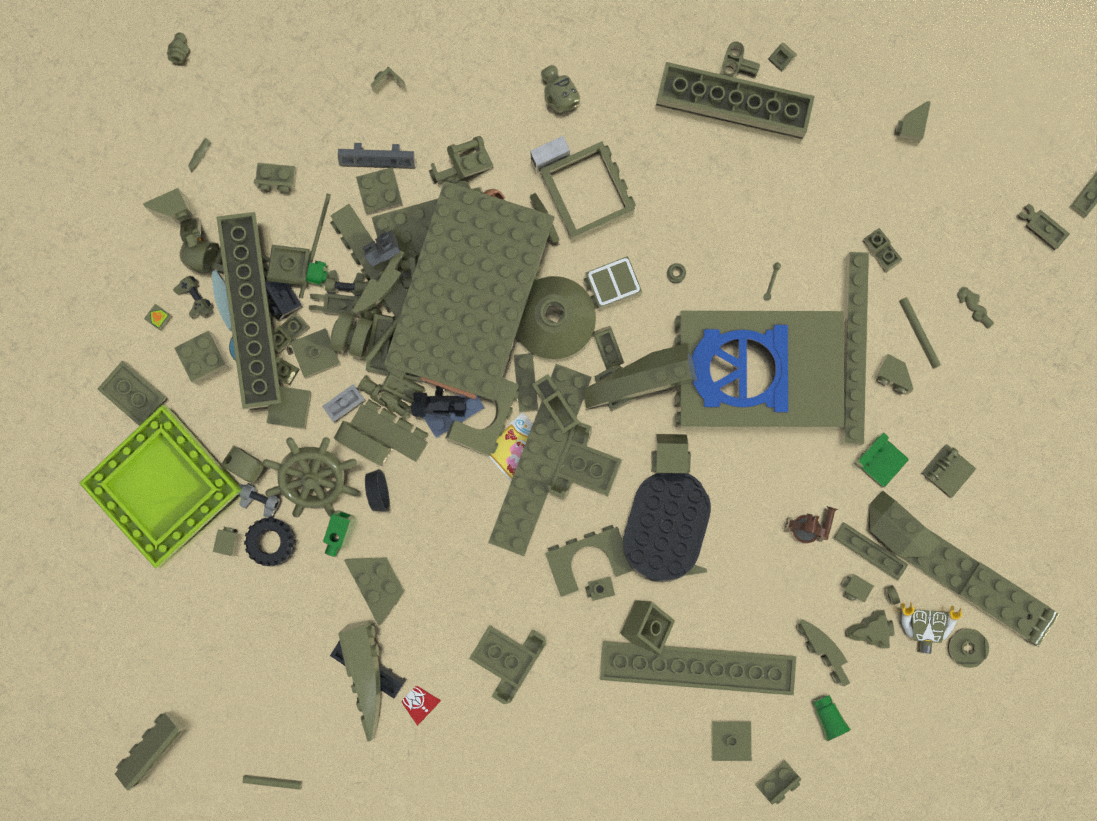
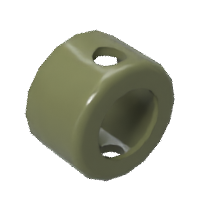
[222,445,265,484]

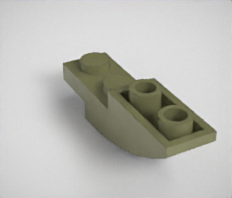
[352,250,406,316]
[797,619,850,687]

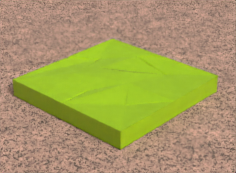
[79,405,242,569]

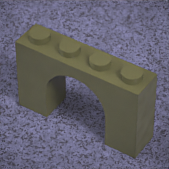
[445,378,520,456]
[545,525,634,597]

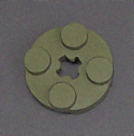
[949,629,989,668]

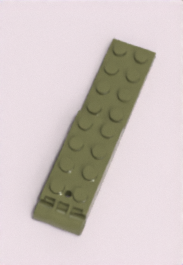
[892,529,1059,647]

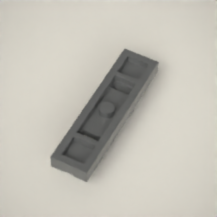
[338,143,415,168]

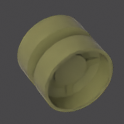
[330,311,373,359]

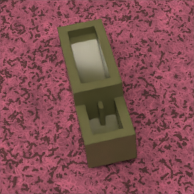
[532,374,580,433]

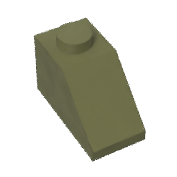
[896,101,931,142]

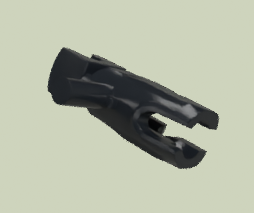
[411,386,466,417]

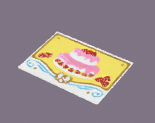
[488,412,533,481]

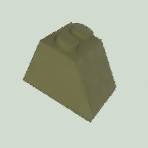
[143,188,194,224]
[621,600,675,655]

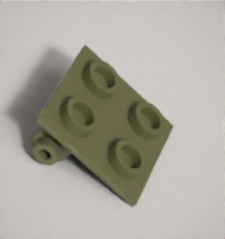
[923,444,976,498]

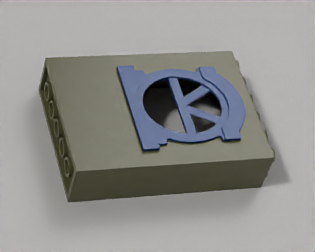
[675,310,844,430]

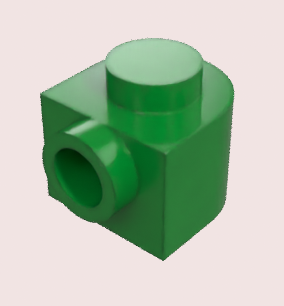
[306,260,328,285]

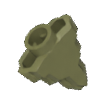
[846,610,895,648]

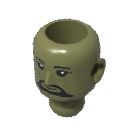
[541,65,580,113]

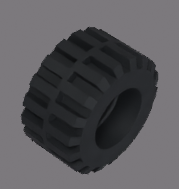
[244,518,295,566]

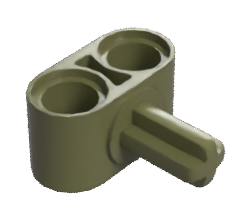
[720,41,760,78]

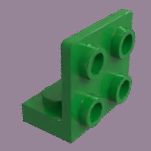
[855,432,909,487]

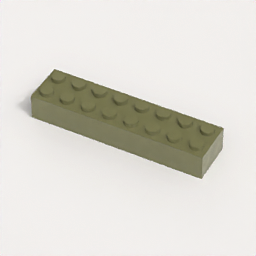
[656,62,815,138]

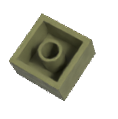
[174,330,229,384]

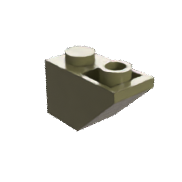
[875,354,914,394]

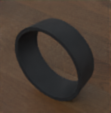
[365,469,389,511]

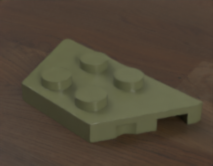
[344,557,405,626]

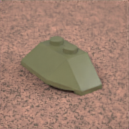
[870,491,941,557]

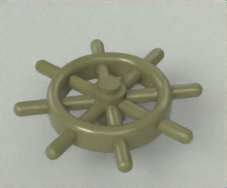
[263,437,359,517]

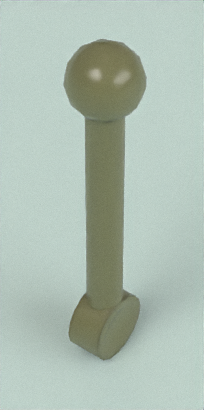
[764,262,781,301]

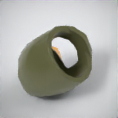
[179,237,219,272]

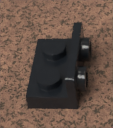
[265,281,302,321]

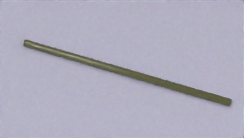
[299,193,331,298]

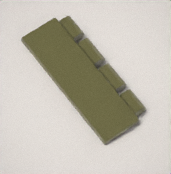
[351,399,428,462]

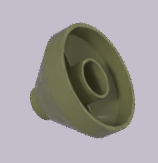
[516,276,596,361]

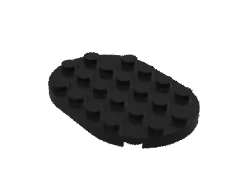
[623,473,711,582]

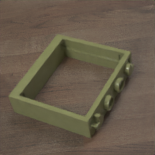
[540,141,636,241]

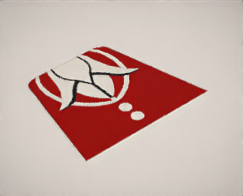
[402,686,441,726]

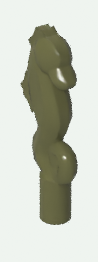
[958,287,994,328]

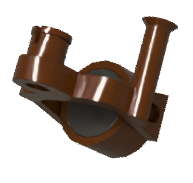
[784,506,838,544]

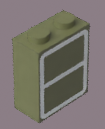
[583,256,642,310]

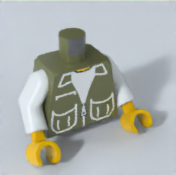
[901,602,962,654]

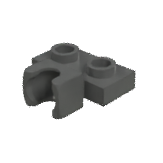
[362,230,400,267]

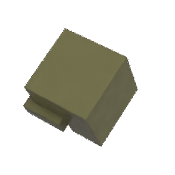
[651,434,691,473]

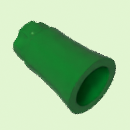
[813,695,851,741]

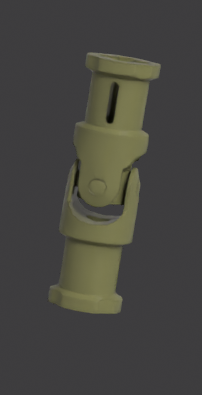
[357,375,411,421]

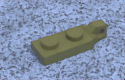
[180,218,201,247]

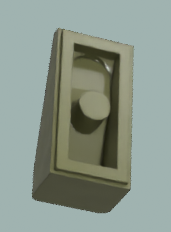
[593,326,624,370]

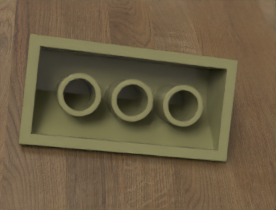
[115,712,186,791]

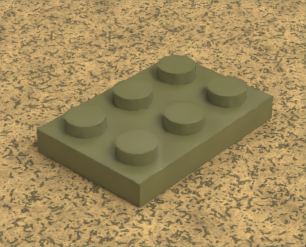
[97,360,166,426]

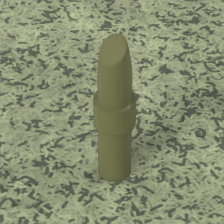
[188,138,211,172]

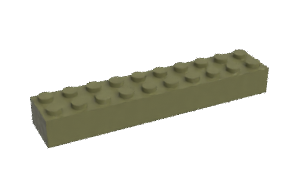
[216,212,282,410]

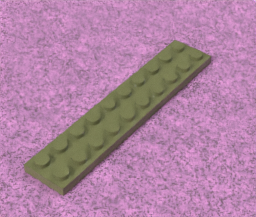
[488,364,592,556]
[600,641,796,696]

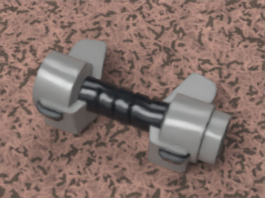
[238,483,280,518]

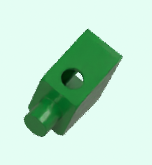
[323,510,356,557]

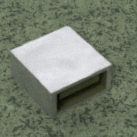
[530,136,570,172]

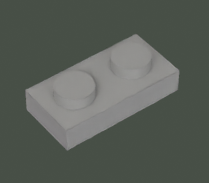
[322,384,365,422]

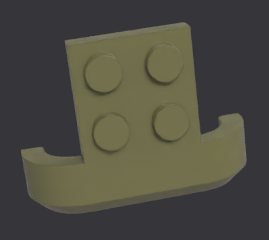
[547,422,622,499]
[469,625,546,704]

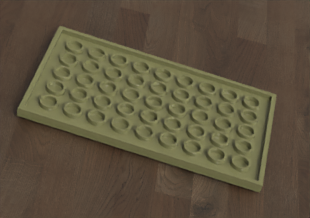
[384,181,555,401]

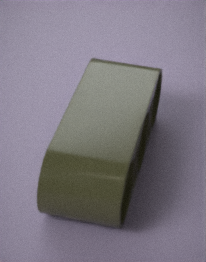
[334,421,391,465]

